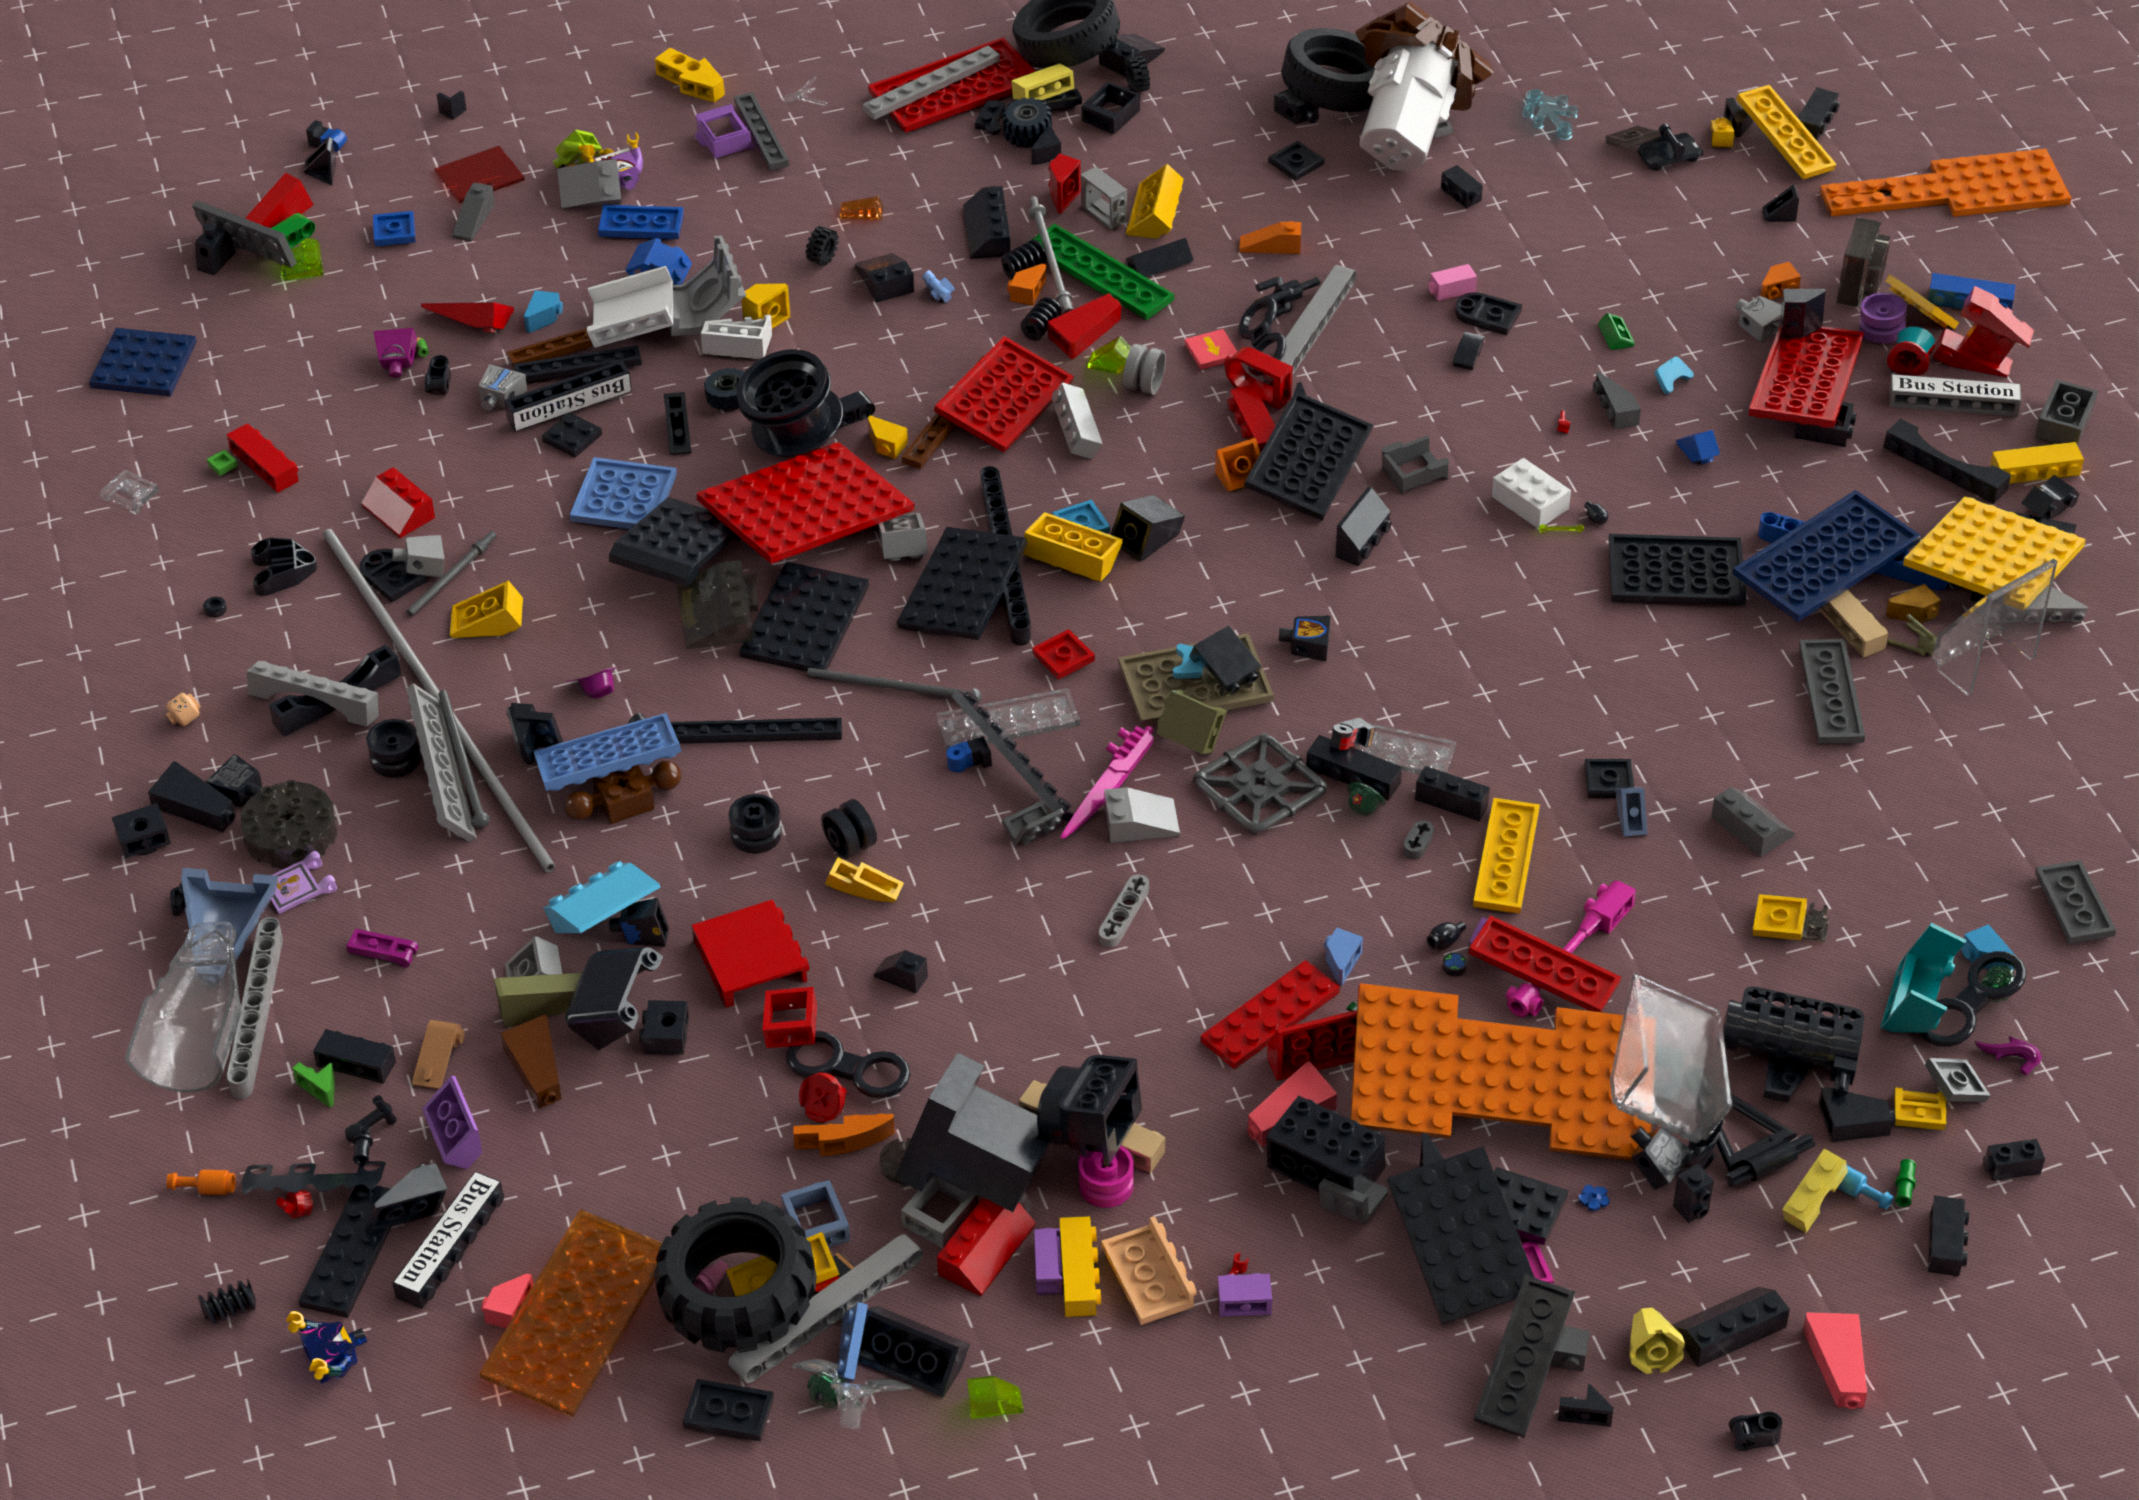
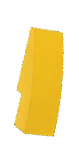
[825,857,904,902]

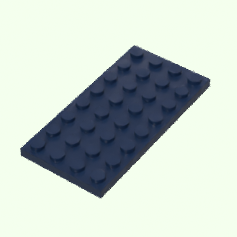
[1733,490,1921,622]

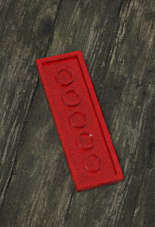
[1468,915,1622,1013]
[1200,960,1340,1070]

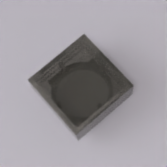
[1836,217,1890,308]

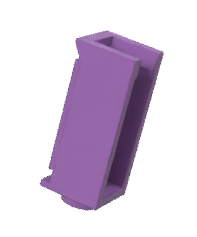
[1034,1228,1063,1295]

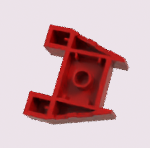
[1932,286,2034,378]

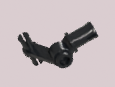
[345,1095,397,1165]

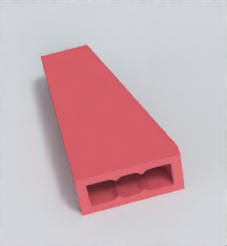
[1247,1061,1337,1147]
[1803,1312,1867,1409]

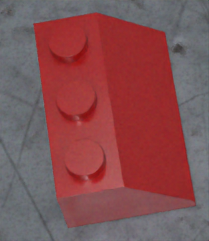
[361,467,435,538]

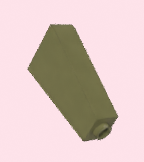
[494,973,582,1028]

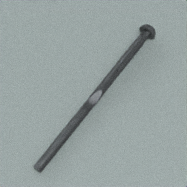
[807,668,982,704]
[438,690,490,828]

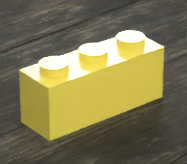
[1012,63,1074,100]

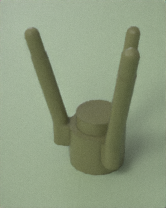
[1887,614,1942,657]

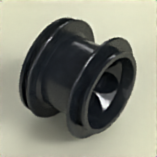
[737,349,843,457]

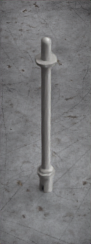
[1029,196,1074,315]

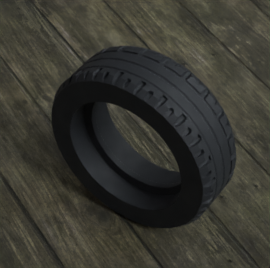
[1012,0,1120,69]
[1281,28,1375,112]

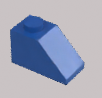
[1676,430,1720,464]

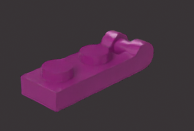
[346,928,419,968]

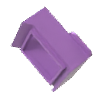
[695,104,754,158]

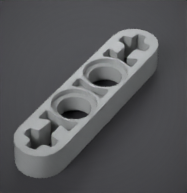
[1099,874,1149,947]

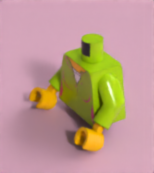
[553,130,614,169]

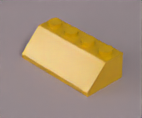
[1126,164,1184,239]
[1023,512,1123,582]

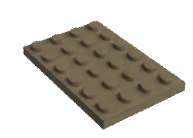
[1118,633,1274,727]

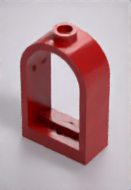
[1224,347,1293,410]

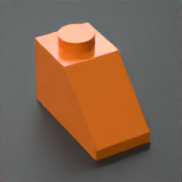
[1007,264,1046,306]

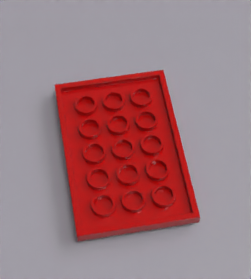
[934,336,1074,453]

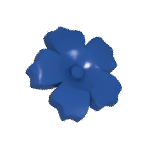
[1578,1184,1610,1211]

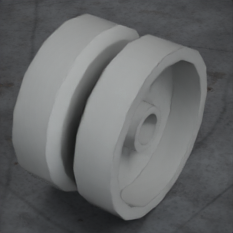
[1123,344,1166,395]

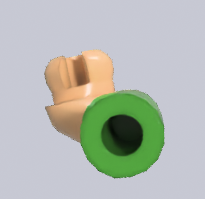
[415,337,429,357]

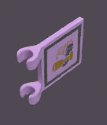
[271,851,337,914]

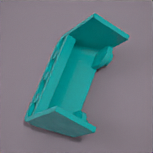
[1880,923,1966,1033]

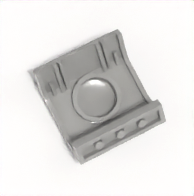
[668,236,746,336]

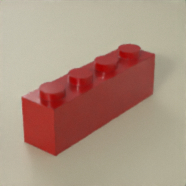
[1227,385,1276,453]
[226,423,299,493]

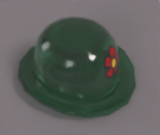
[1347,782,1386,816]

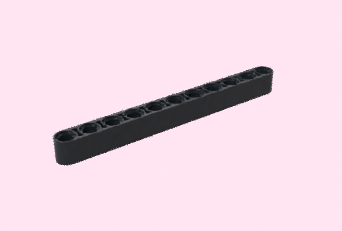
[980,466,1031,645]

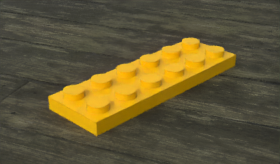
[1736,85,1837,180]
[1473,798,1540,914]

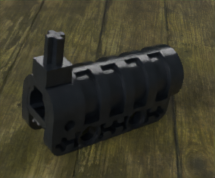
[1719,986,1865,1097]

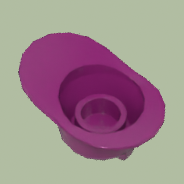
[565,667,616,699]

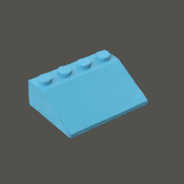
[543,861,661,933]

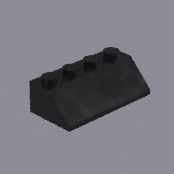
[963,186,1011,259]
[1672,1287,1790,1367]
[858,1306,970,1397]

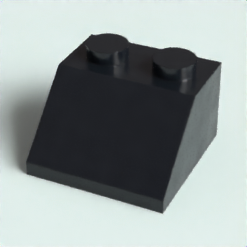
[1780,289,1826,338]

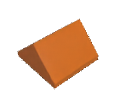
[1215,438,1261,492]

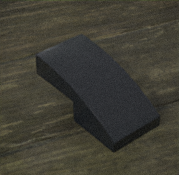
[1453,332,1485,370]

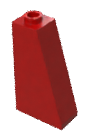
[245,173,314,228]
[1048,293,1122,359]

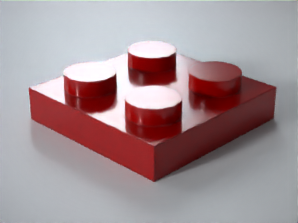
[1032,629,1095,680]

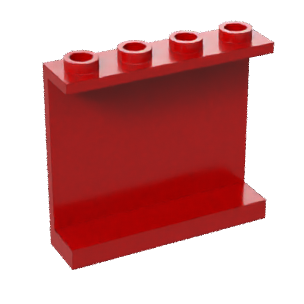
[691,899,810,1008]

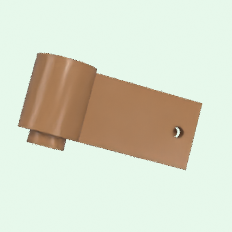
[412,1020,465,1090]

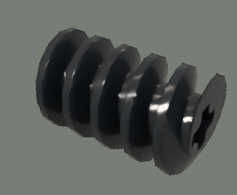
[1001,239,1046,279]
[1020,297,1062,341]
[197,1277,256,1325]

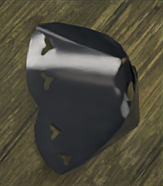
[1683,1099,1726,1170]

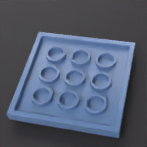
[570,457,677,529]

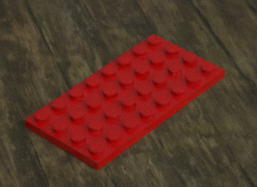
[868,37,1036,133]
[1748,325,1864,428]

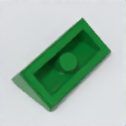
[1598,313,1635,350]

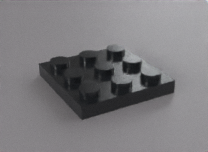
[1494,1167,1569,1246]

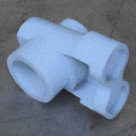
[922,271,955,303]

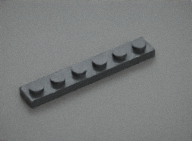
[734,92,789,171]

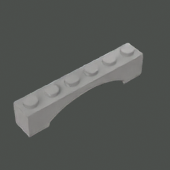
[247,661,379,727]

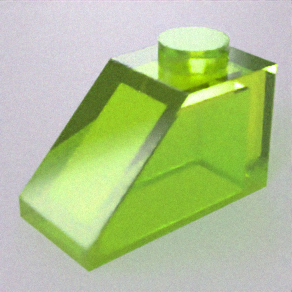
[1086,336,1131,374]
[967,1376,1024,1419]

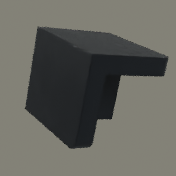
[436,91,467,120]

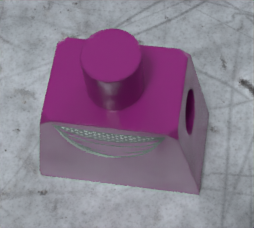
[374,328,417,378]

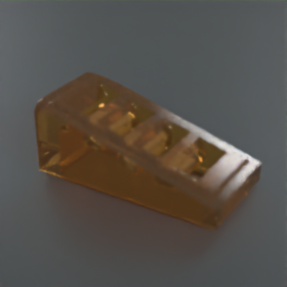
[840,196,884,220]

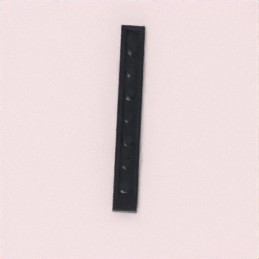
[670,718,842,744]

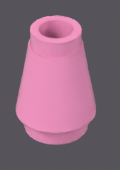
[693,1260,729,1294]

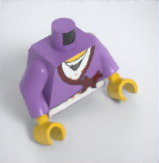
[581,132,643,190]

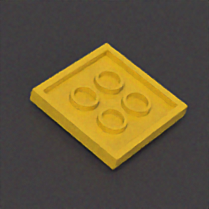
[1885,274,1959,329]

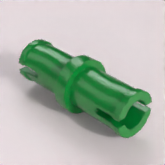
[1895,1159,1916,1207]

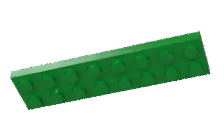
[1027,224,1175,320]

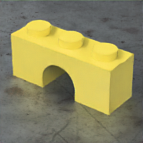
[1782,1149,1848,1233]

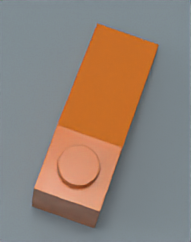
[1239,221,1301,254]

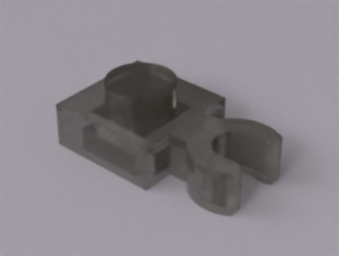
[1802,903,1829,942]

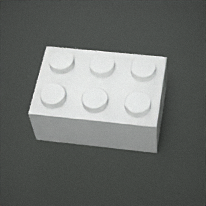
[1492,458,1571,529]

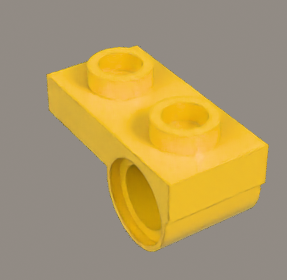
[1710,118,1734,148]

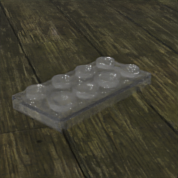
[1358,723,1457,775]

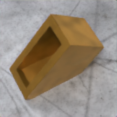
[1886,584,1941,623]

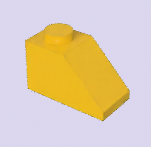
[868,416,908,459]

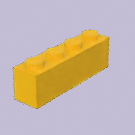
[1990,442,2084,484]
[1060,1216,1101,1317]

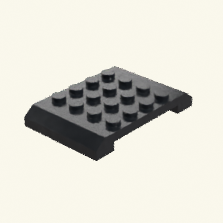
[609,497,741,587]

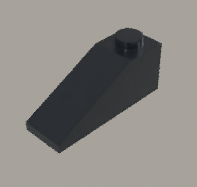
[664,392,691,455]

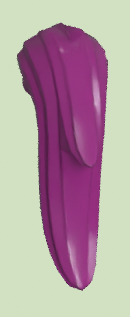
[1974,1036,2042,1076]

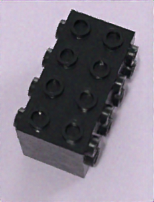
[1266,1095,1385,1194]

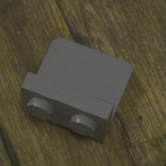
[1001,800,1064,846]
[1319,1179,1388,1224]

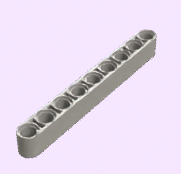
[1263,265,1357,383]
[227,917,283,1099]
[728,1234,924,1383]

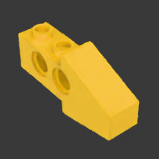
[655,48,725,103]

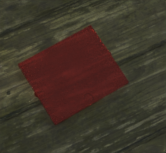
[434,146,525,203]

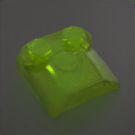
[281,238,324,281]

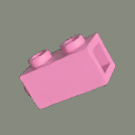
[1428,264,1477,301]

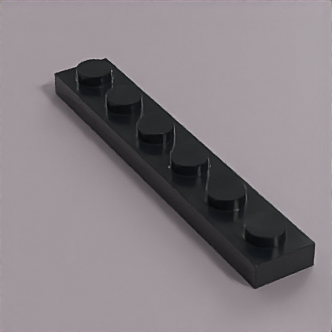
[514,345,642,383]

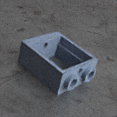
[781,1180,850,1247]

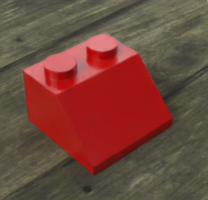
[1048,153,1081,214]

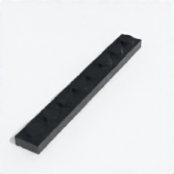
[952,689,1074,822]

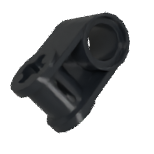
[424,355,451,394]
[1728,1411,1783,1451]

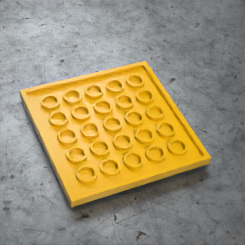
[1903,497,2086,610]

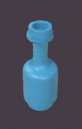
[1837,1165,1894,1210]

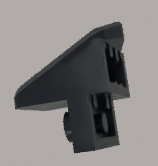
[506,703,563,765]

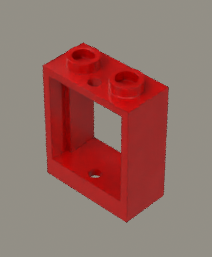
[762,987,817,1049]

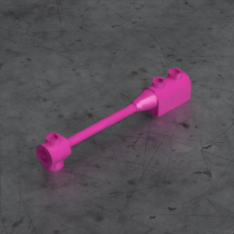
[1506,881,1636,1017]

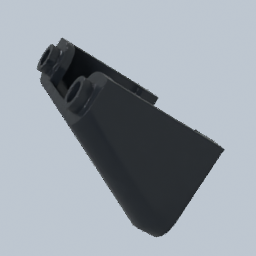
[565,947,663,1050]

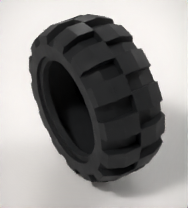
[654,1197,817,1353]

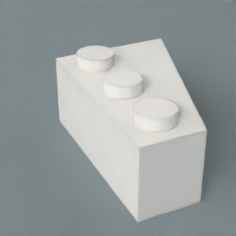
[701,315,772,359]

